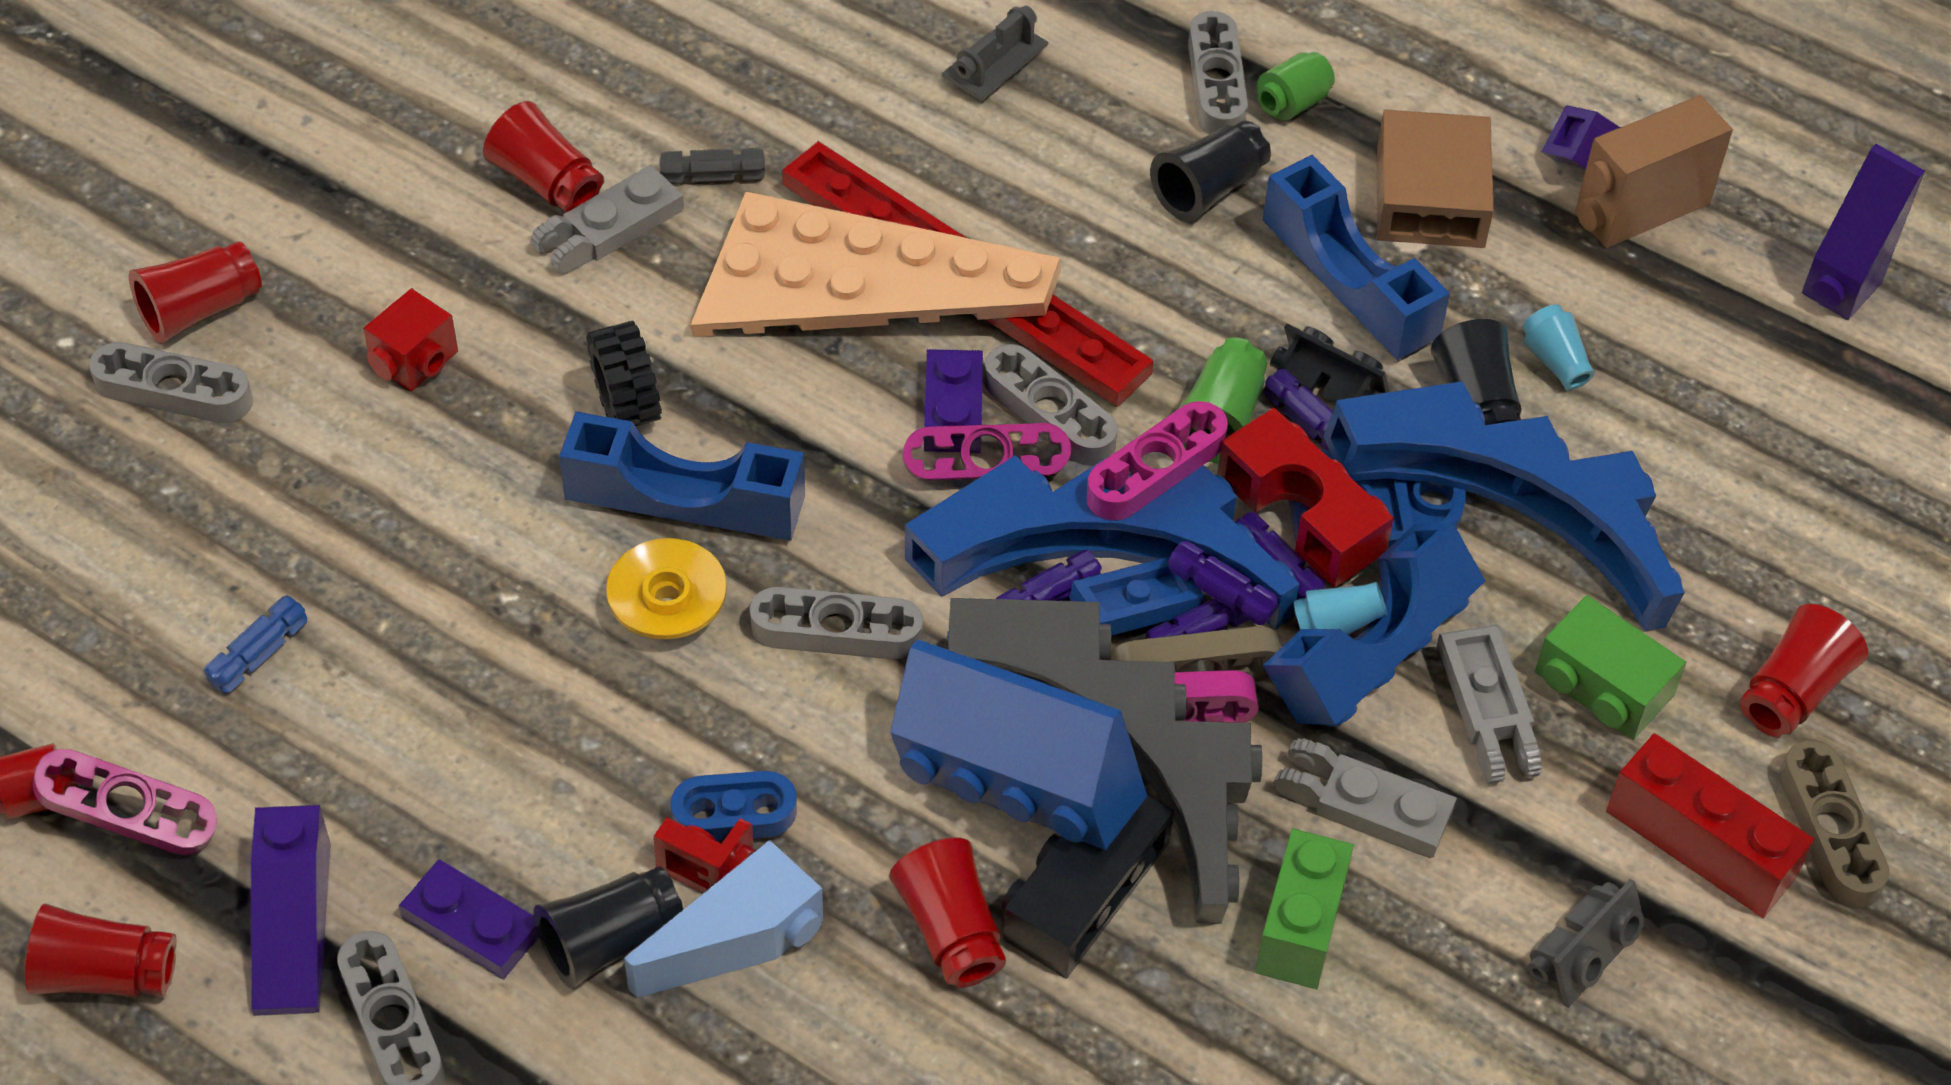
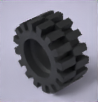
[586,320,662,426]

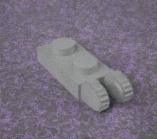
[530,165,684,274]
[1437,625,1542,784]
[1273,738,1457,858]

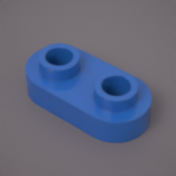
[671,771,797,841]

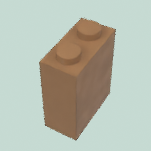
[1575,95,1733,248]
[1377,109,1494,248]

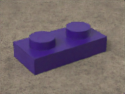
[924,349,983,453]
[399,859,539,980]

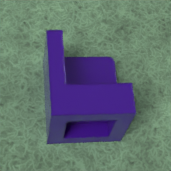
[1541,105,1620,171]

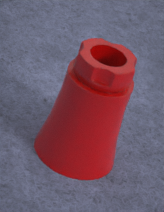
[483,101,605,213]
[129,241,262,344]
[1740,604,1868,738]
[889,837,1006,988]
[25,903,177,998]

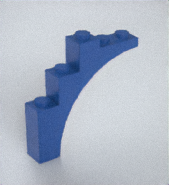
[1323,381,1685,631]
[905,455,1299,630]

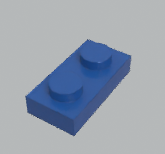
[1069,557,1205,636]

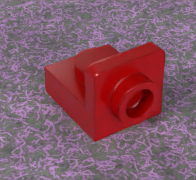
[653,817,757,893]

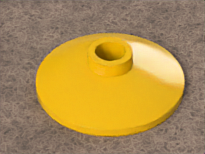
[606,538,727,640]

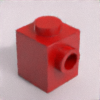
[363,288,459,392]

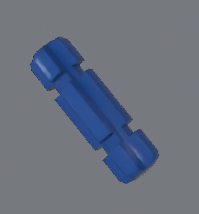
[203,595,308,694]

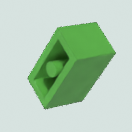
[1535,595,1687,740]
[1255,828,1354,990]

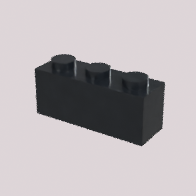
[1000,795,1174,979]

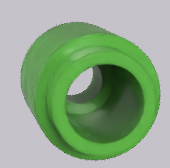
[1257,52,1335,121]

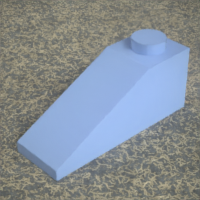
[624,840,823,998]

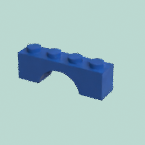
[1263,154,1450,360]
[559,411,805,541]
[1263,523,1486,727]

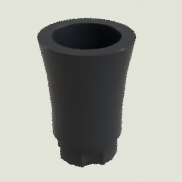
[1150,120,1271,222]
[1431,319,1522,425]
[534,866,684,989]

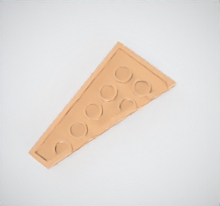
[690,191,1061,337]

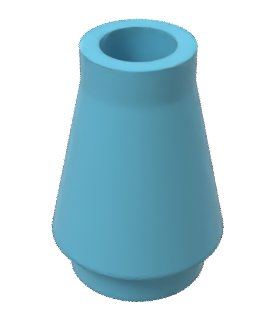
[1522,304,1595,391]
[1294,582,1387,635]

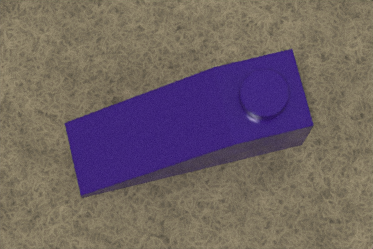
[1801,144,1925,321]
[251,805,331,1016]

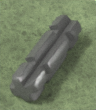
[659,148,765,183]

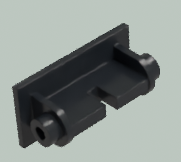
[1270,323,1390,405]

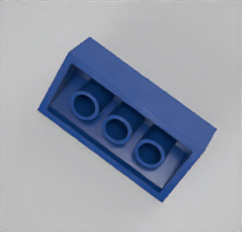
[890,639,1147,850]

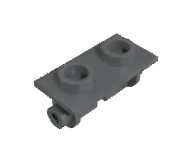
[942,5,1048,101]
[1527,879,1644,1007]

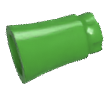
[1179,337,1267,464]

